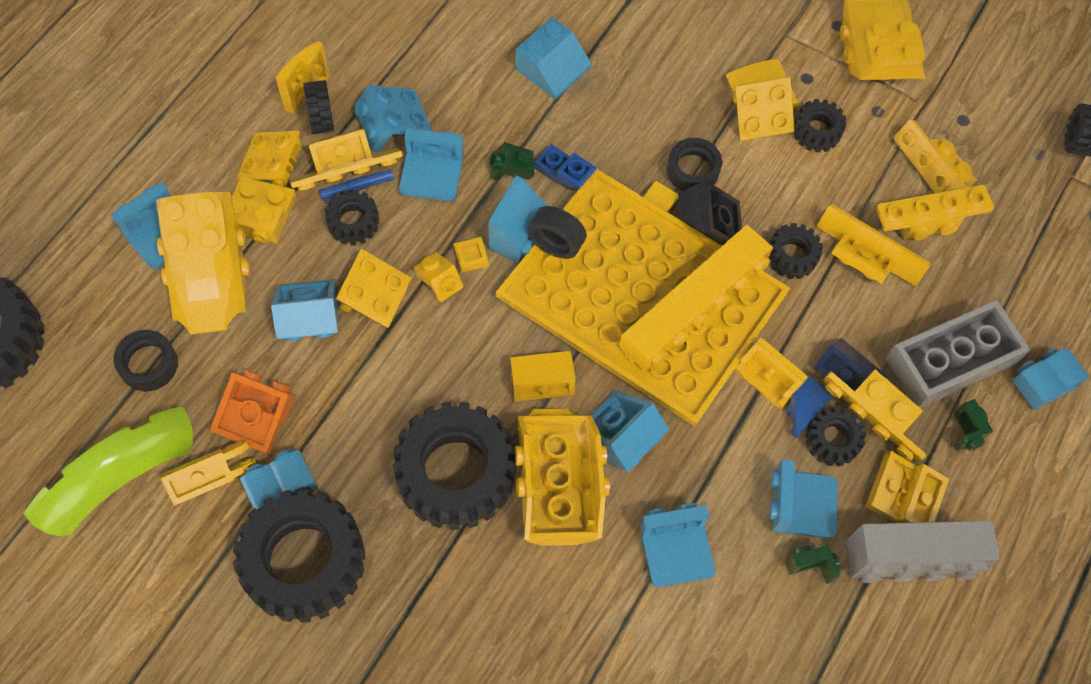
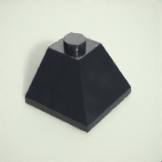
[678,180,742,244]

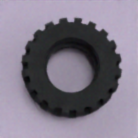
[0,277,45,389]
[393,402,516,530]
[233,489,366,623]

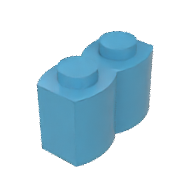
[1013,347,1090,410]
[240,449,318,511]

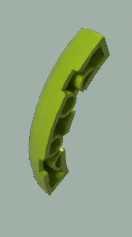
[23,406,193,536]

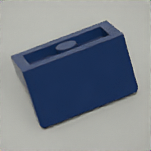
[814,338,888,391]

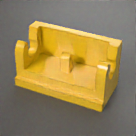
[735,338,808,410]
[510,351,576,402]

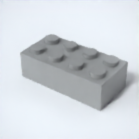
[885,300,1030,408]
[846,521,1000,583]

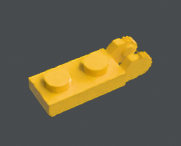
[160,440,257,505]

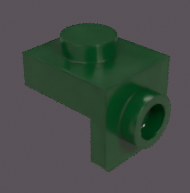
[489,142,535,180]
[953,399,993,451]
[786,545,841,584]

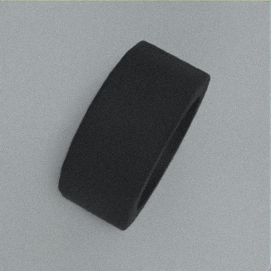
[667,138,723,191]
[527,206,587,259]
[114,330,178,392]

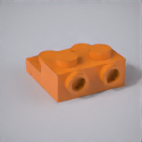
[210,369,296,454]

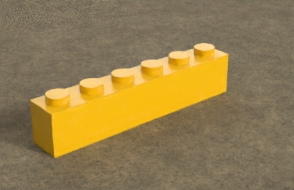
[619,224,773,371]

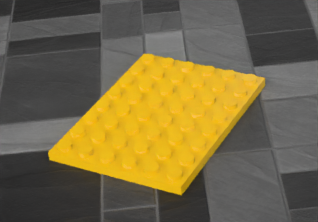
[496,169,790,427]

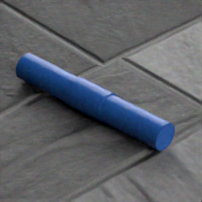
[319,169,394,201]

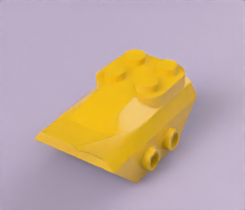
[840,0,926,80]
[156,192,250,334]
[514,409,610,546]

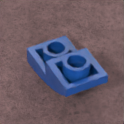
[534,144,597,189]

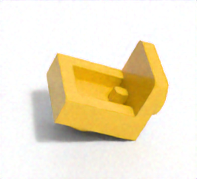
[413,252,463,302]

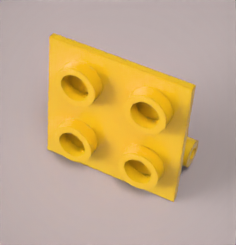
[732,77,794,141]
[236,131,302,187]
[335,249,412,328]

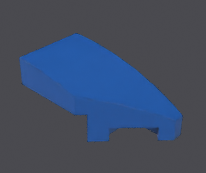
[786,377,833,438]

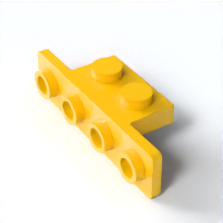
[893,120,977,193]
[289,128,403,191]
[876,185,994,241]
[817,204,931,286]
[823,370,927,463]

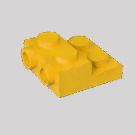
[231,176,297,244]

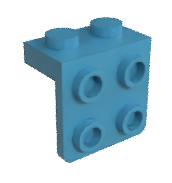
[354,85,431,151]
[399,128,464,202]
[111,182,171,270]
[769,460,838,539]
[639,503,715,588]

